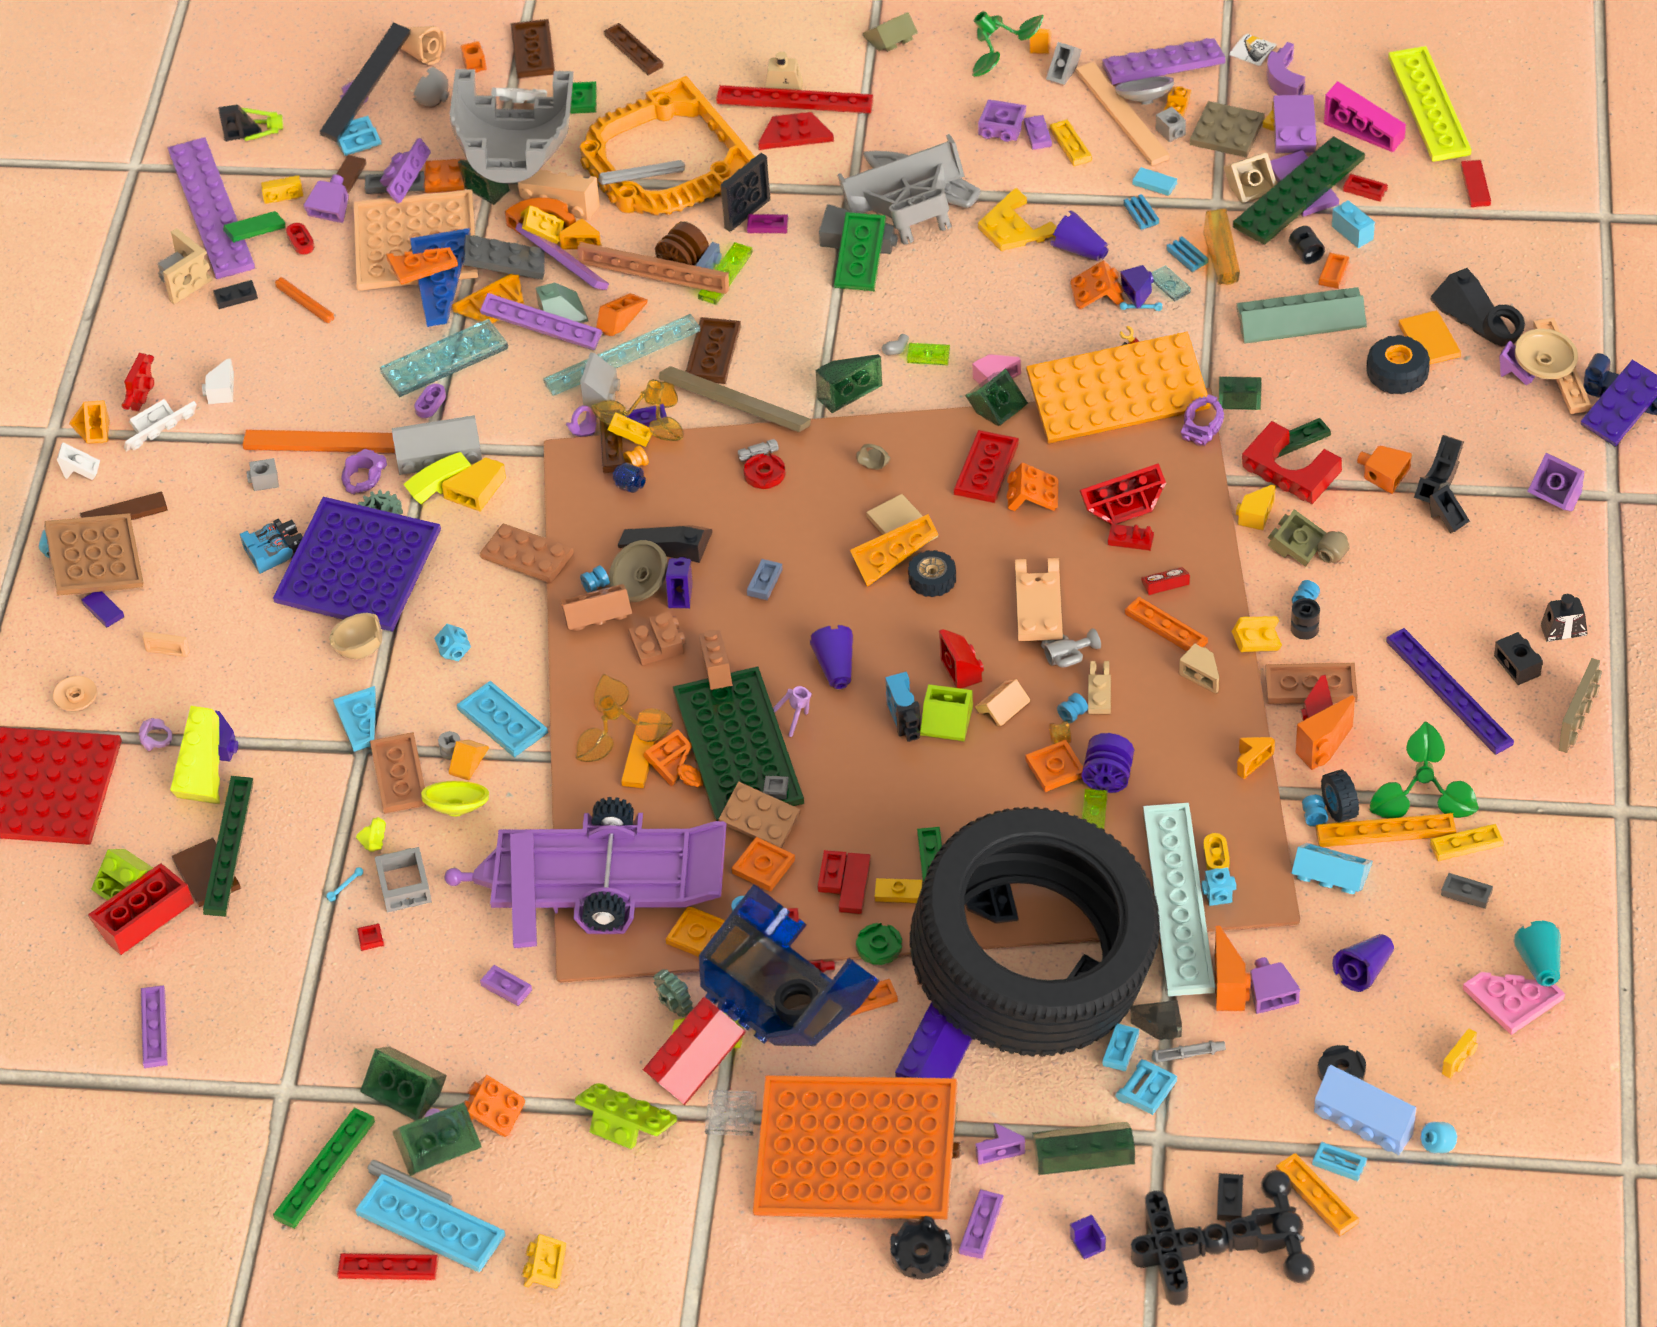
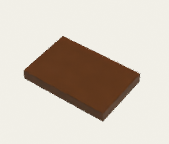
[172,838,241,907]

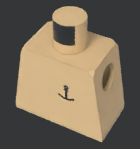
[765,52,803,90]

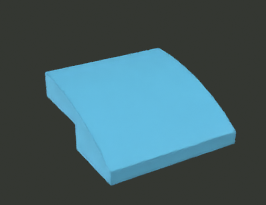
[337,116,382,156]

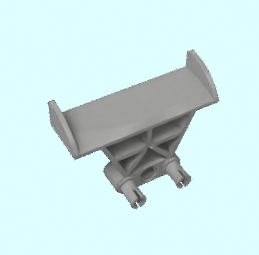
[837,134,965,244]

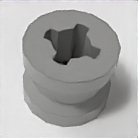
[438,731,460,760]

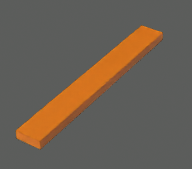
[243,430,395,453]

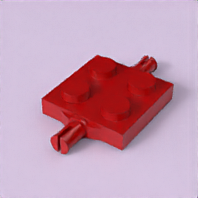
[121,353,155,412]

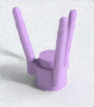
[773,686,812,737]

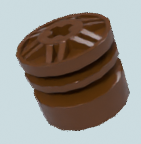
[655,221,709,266]

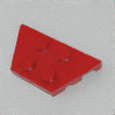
[758,112,834,150]

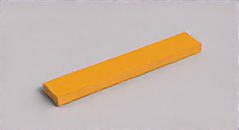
[1316,813,1456,847]

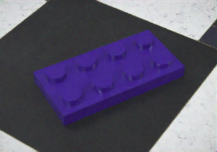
[1581,359,1657,447]

